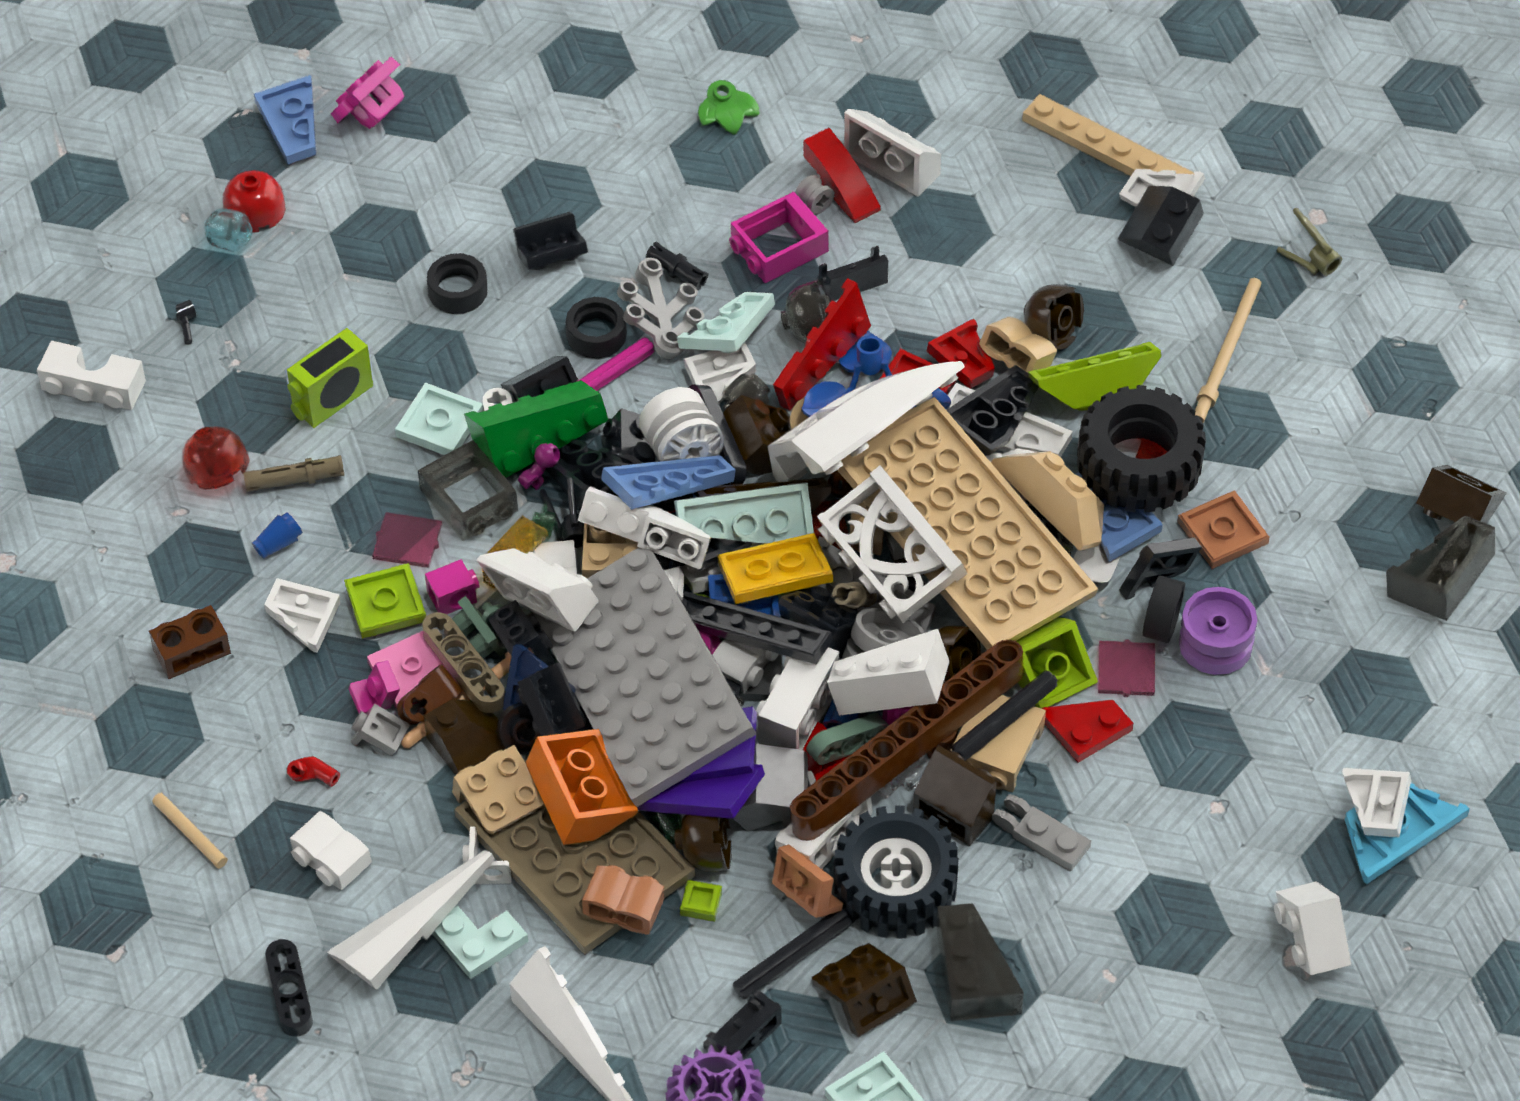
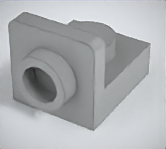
[350,704,410,756]

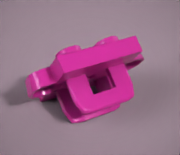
[331,56,405,129]

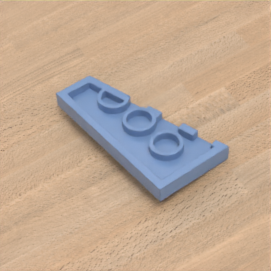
[601,455,735,510]

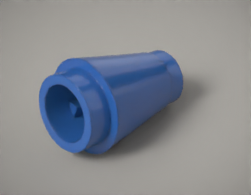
[252,512,303,559]

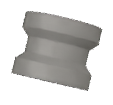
[795,175,834,214]

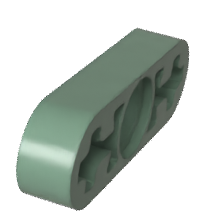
[806,713,889,765]

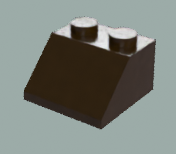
[1416,465,1507,534]

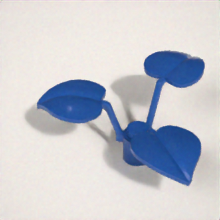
[801,330,951,417]

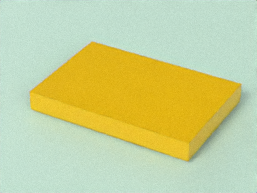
[717,533,833,604]

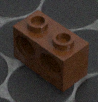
[149,605,231,679]

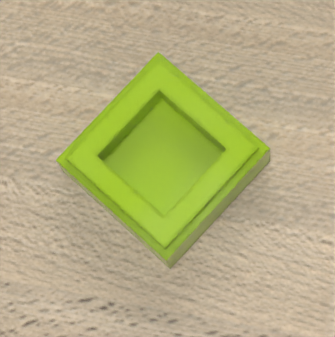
[680,880,722,922]

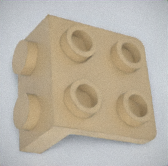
[452,745,545,834]

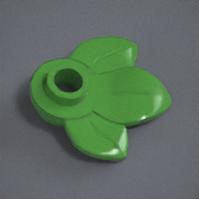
[698,80,759,135]

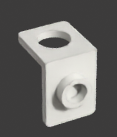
[463,827,512,884]

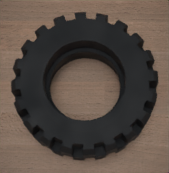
[1077,385,1206,513]

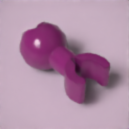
[518,443,560,490]

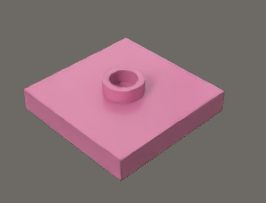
[367,631,456,707]

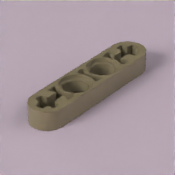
[422,612,505,713]

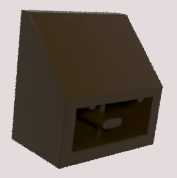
[723,395,791,476]
[913,745,997,846]

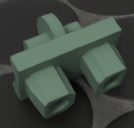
[452,596,508,658]

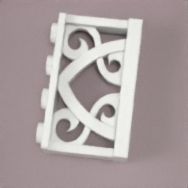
[817,466,967,623]

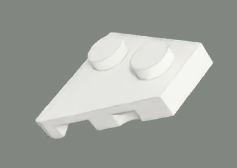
[264,578,341,653]

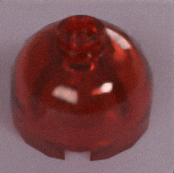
[181,426,250,490]

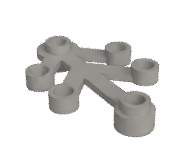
[617,258,704,359]

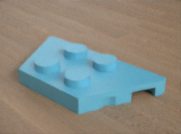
[1345,783,1470,885]

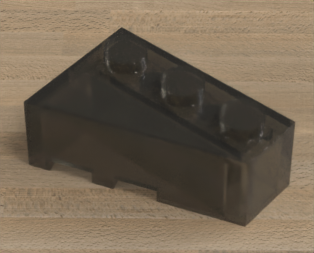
[1386,516,1495,621]
[936,903,1024,1021]

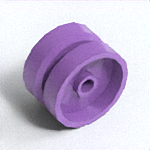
[1179,587,1257,675]

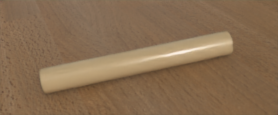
[152,793,228,869]

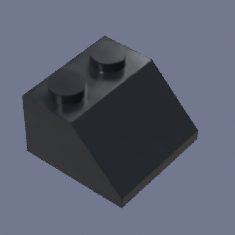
[1118,186,1204,266]

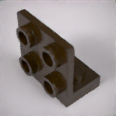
[811,943,917,1037]

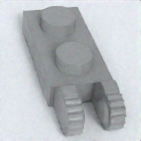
[991,794,1091,871]

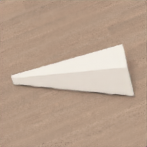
[327,850,495,990]
[510,946,633,1101]

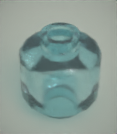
[205,208,252,252]

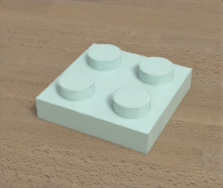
[395,383,484,458]

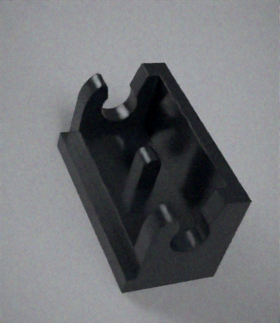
[817,246,888,302]
[703,989,781,1060]

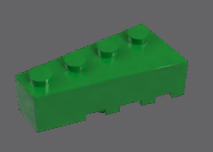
[464,380,609,481]

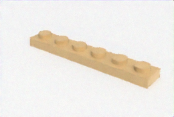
[1022,94,1194,176]

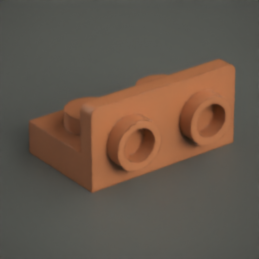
[772,844,843,918]

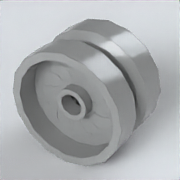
[842,608,925,659]

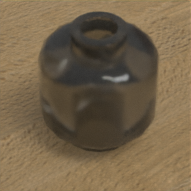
[722,373,770,411]

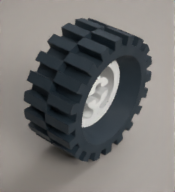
[834,805,959,939]

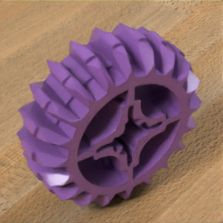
[666,1045,764,1101]

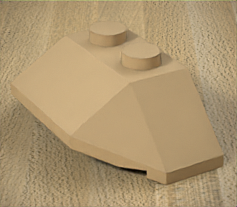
[991,451,1104,551]

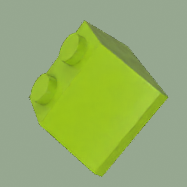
[1016,617,1098,709]

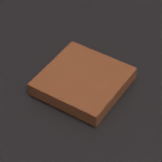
[1177,490,1270,569]

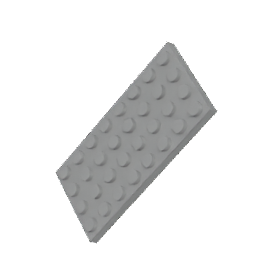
[532,542,757,807]

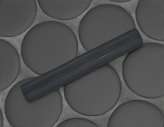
[951,671,1057,761]
[732,909,852,999]

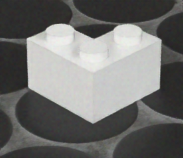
[1274,882,1351,975]

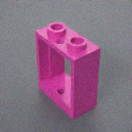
[729,191,829,284]

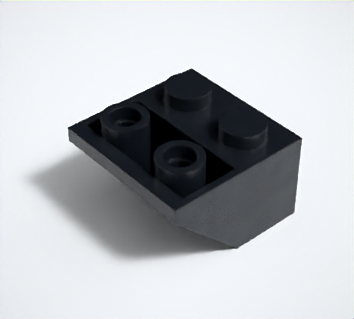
[778,586,858,658]

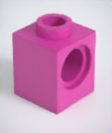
[425,559,480,614]

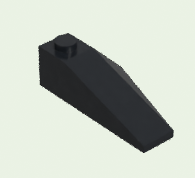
[947,365,1039,456]
[546,439,642,510]

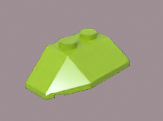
[1028,342,1162,411]

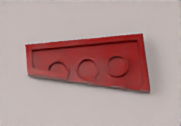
[773,278,871,411]

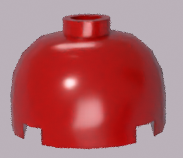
[222,170,286,233]

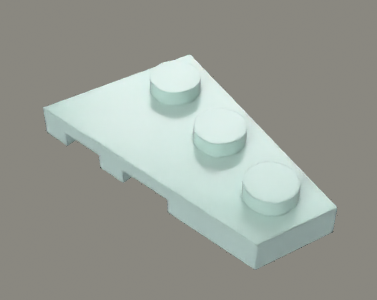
[677,292,775,353]

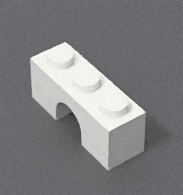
[37,341,146,410]

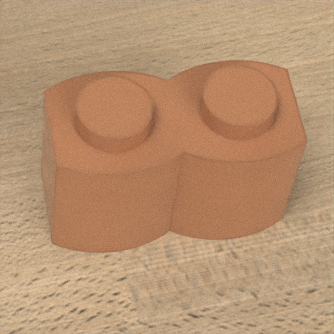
[582,865,664,934]

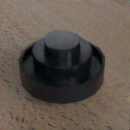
[496,703,538,755]

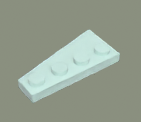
[674,483,814,544]

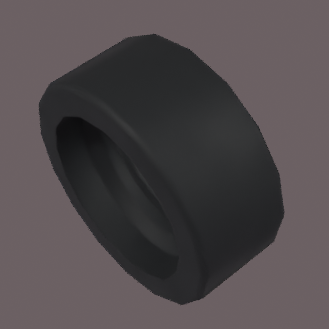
[427,253,488,314]
[565,297,627,358]
[1142,576,1185,643]

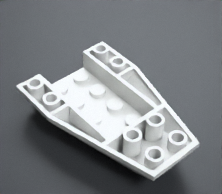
[768,361,965,481]

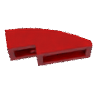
[803,128,881,223]

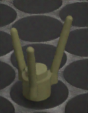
[1277,208,1342,276]

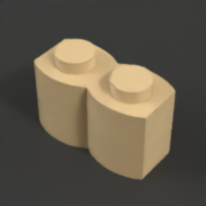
[979,317,1057,373]

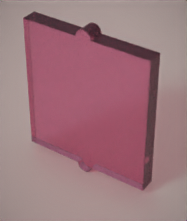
[372,512,442,568]
[1098,639,1155,697]

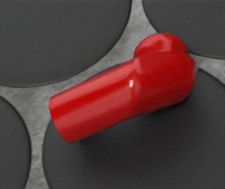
[287,756,340,787]

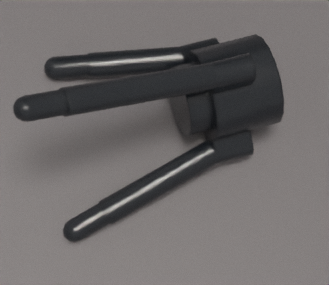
[540,477,584,548]

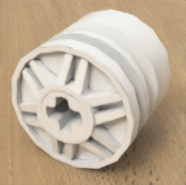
[639,387,724,461]

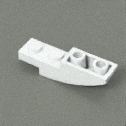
[578,487,711,569]

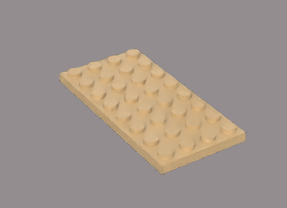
[838,397,1098,650]

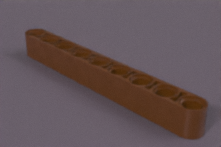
[790,639,1023,841]

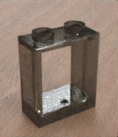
[418,440,518,541]

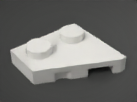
[1119,169,1205,207]
[684,342,756,403]
[1342,768,1411,837]

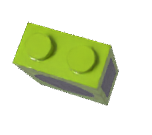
[287,328,373,428]

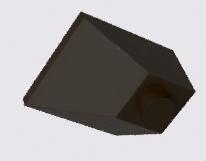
[424,699,506,775]

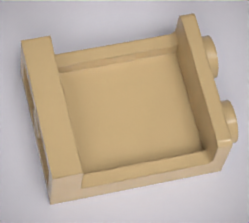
[950,695,1046,792]

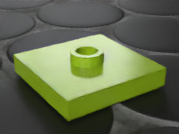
[344,563,426,639]

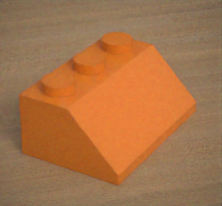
[525,729,638,845]

